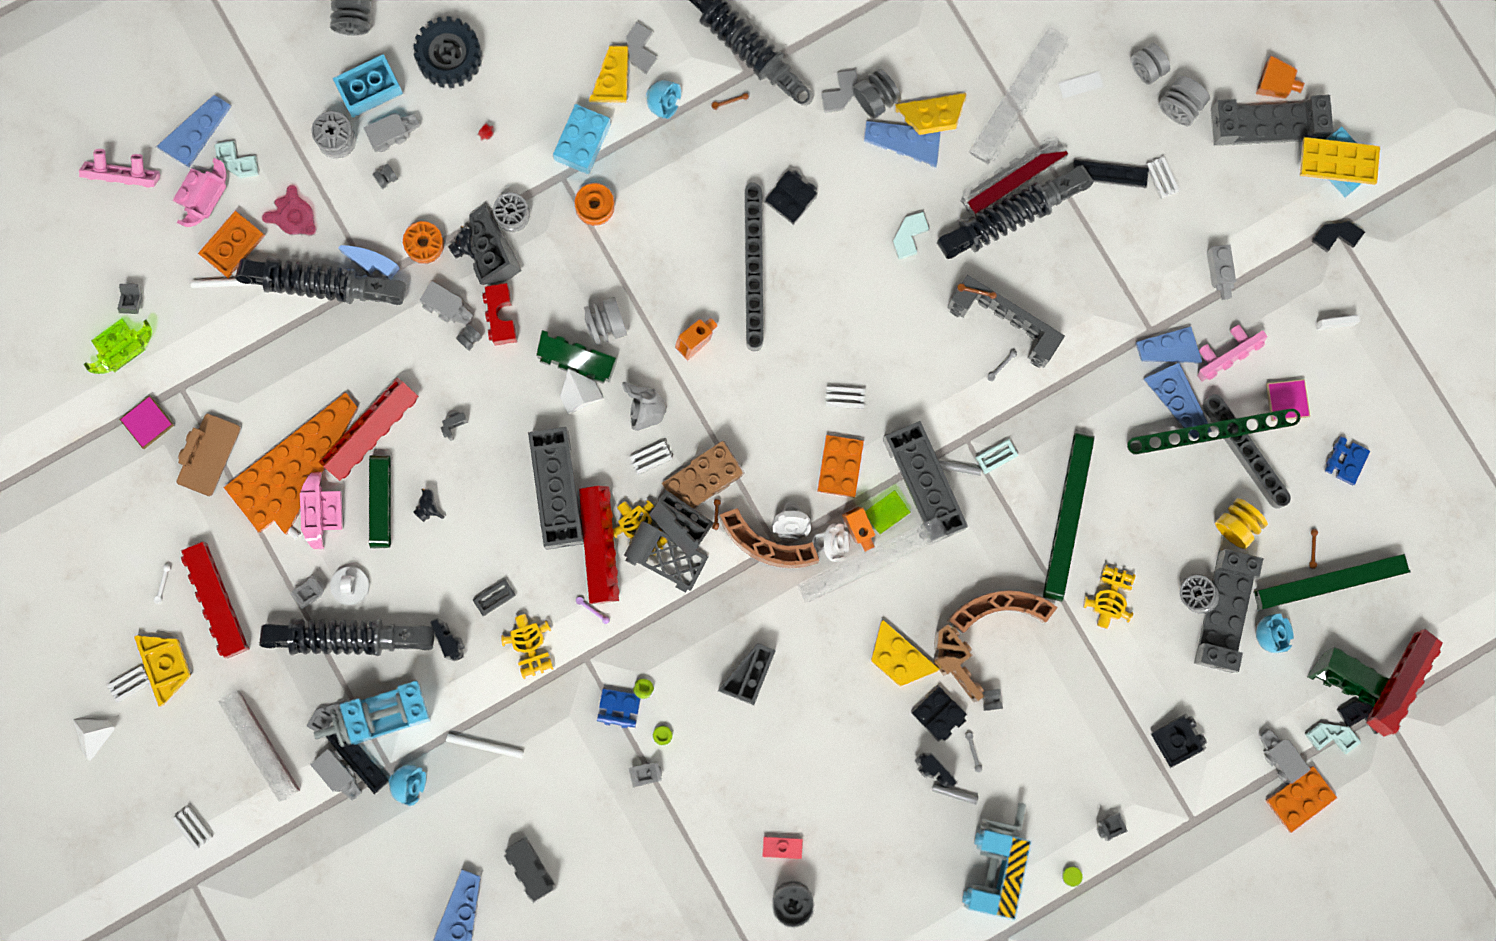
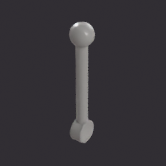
[988,350,1017,381]
[965,732,982,772]

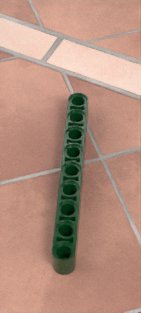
[1127,409,1301,455]
[1043,432,1095,602]

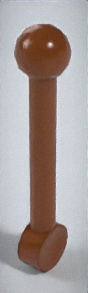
[711,93,749,110]
[957,283,997,299]
[712,499,721,530]
[1309,529,1318,569]

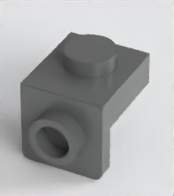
[117,283,142,314]
[441,412,468,441]
[1096,813,1128,841]

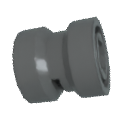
[372,164,398,189]
[456,324,482,351]
[982,689,1003,711]

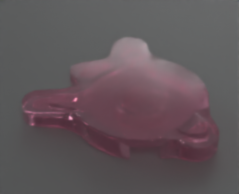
[262,185,317,236]

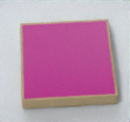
[1266,379,1311,422]

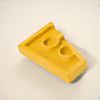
[589,46,628,103]

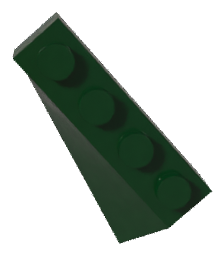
[536,330,617,384]
[1307,647,1390,707]

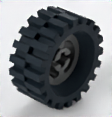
[413,16,482,89]

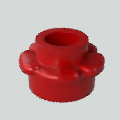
[477,123,494,141]

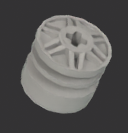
[1159,76,1210,126]
[311,111,357,159]
[584,297,627,345]

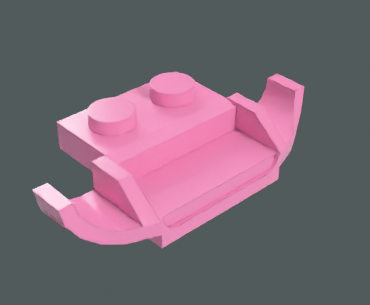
[173,158,226,227]
[300,472,343,549]

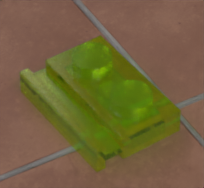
[865,490,911,535]

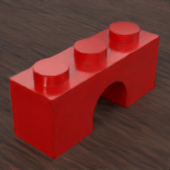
[482,283,517,346]

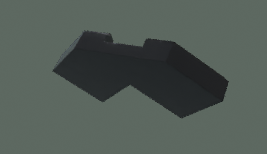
[1311,221,1365,252]
[1337,701,1378,734]

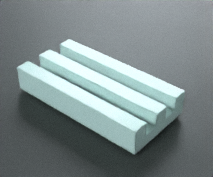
[975,439,1018,475]

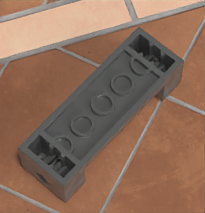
[1211,95,1333,145]
[948,275,1065,368]
[883,421,968,545]
[528,427,584,550]
[1194,549,1264,673]

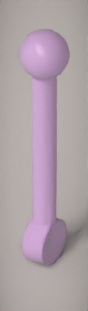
[576,597,610,624]

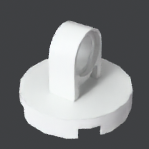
[773,503,811,541]
[812,523,850,562]
[330,567,370,606]

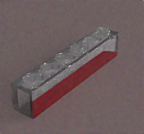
[961,136,1069,218]
[218,691,300,801]

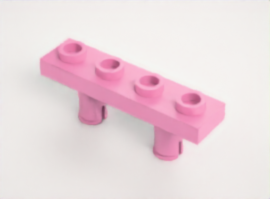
[79,149,160,187]
[1198,325,1267,382]

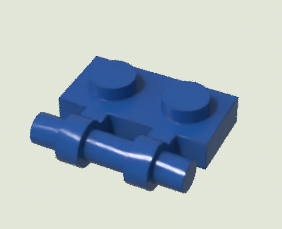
[1325,437,1370,486]
[597,689,641,729]

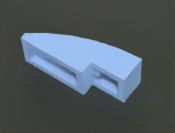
[338,245,400,280]

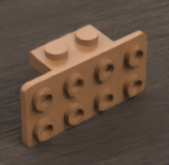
[176,414,241,497]

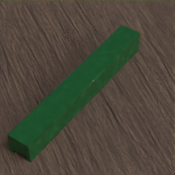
[1254,554,1411,611]

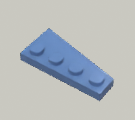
[156,95,231,168]
[864,121,941,168]
[1144,363,1212,440]
[433,869,480,941]

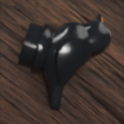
[448,226,475,260]
[413,488,445,522]

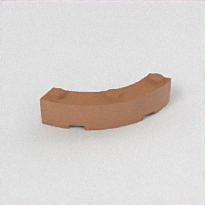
[719,508,819,568]
[947,591,1058,633]

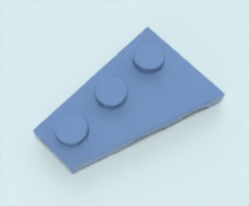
[1135,327,1202,364]

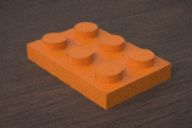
[198,211,265,278]
[817,435,864,498]
[1266,766,1337,833]

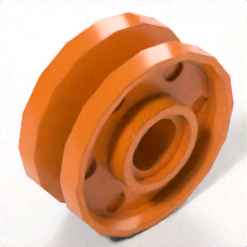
[574,183,615,226]
[403,221,444,264]

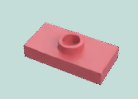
[762,837,803,859]

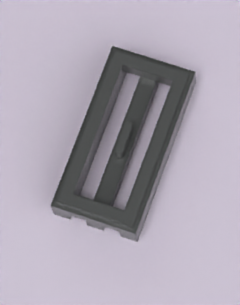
[473,579,516,617]

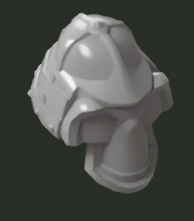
[622,382,666,431]

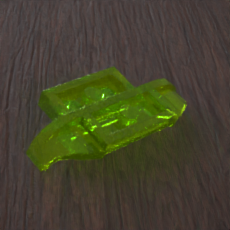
[83,318,152,374]

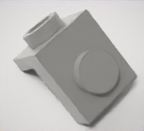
[291,576,324,609]
[629,762,662,787]

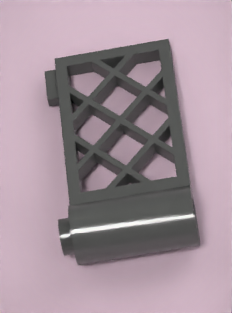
[624,521,708,593]

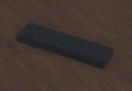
[1072,160,1149,188]
[325,733,389,794]

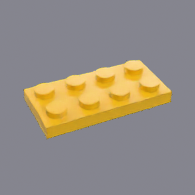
[1300,137,1380,185]

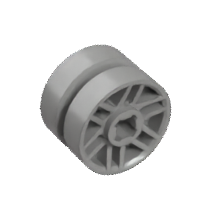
[1131,43,1171,85]
[493,193,530,232]
[1180,575,1219,614]

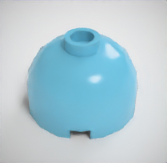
[646,80,681,119]
[1256,614,1294,653]
[389,765,426,806]

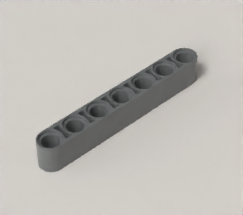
[1203,395,1291,509]

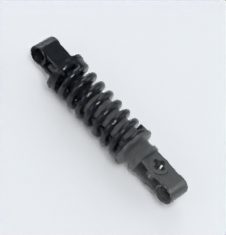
[689,0,813,106]
[937,166,1094,259]
[235,257,407,305]
[259,618,434,656]

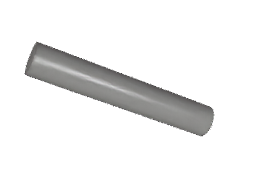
[938,460,982,476]
[932,784,978,804]

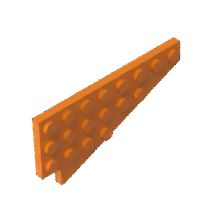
[223,393,359,535]

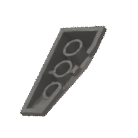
[469,205,522,285]

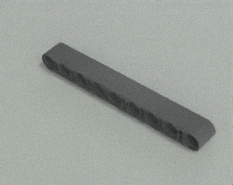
[745,183,763,352]

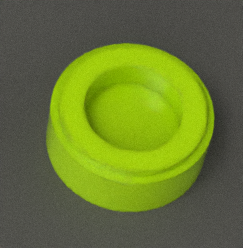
[633,678,654,699]
[653,726,673,746]
[1062,867,1083,887]

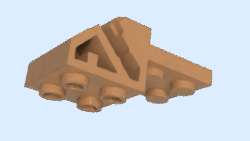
[662,441,745,509]
[934,624,984,702]

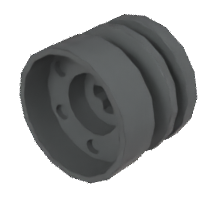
[330,0,371,35]
[852,68,901,119]
[772,881,814,928]

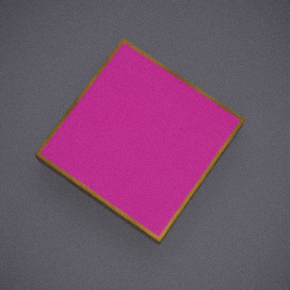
[119,395,175,449]

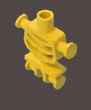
[613,500,667,561]
[1083,564,1136,629]
[501,614,554,679]

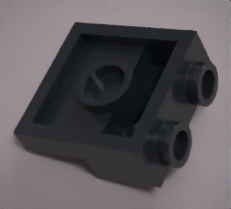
[764,170,818,225]
[430,619,465,662]
[911,686,967,742]
[1151,714,1207,768]
[914,752,958,788]

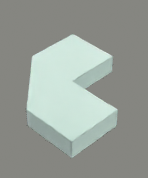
[215,141,259,178]
[893,212,929,259]
[1305,723,1361,754]

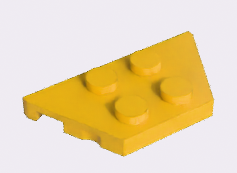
[895,93,966,135]
[871,620,939,687]
[134,636,191,707]

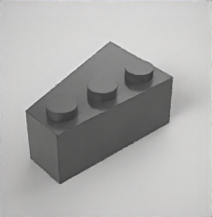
[650,490,714,558]
[718,643,776,706]
[504,837,557,903]

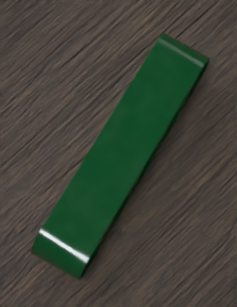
[369,455,391,549]

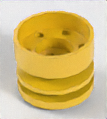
[1215,498,1268,550]

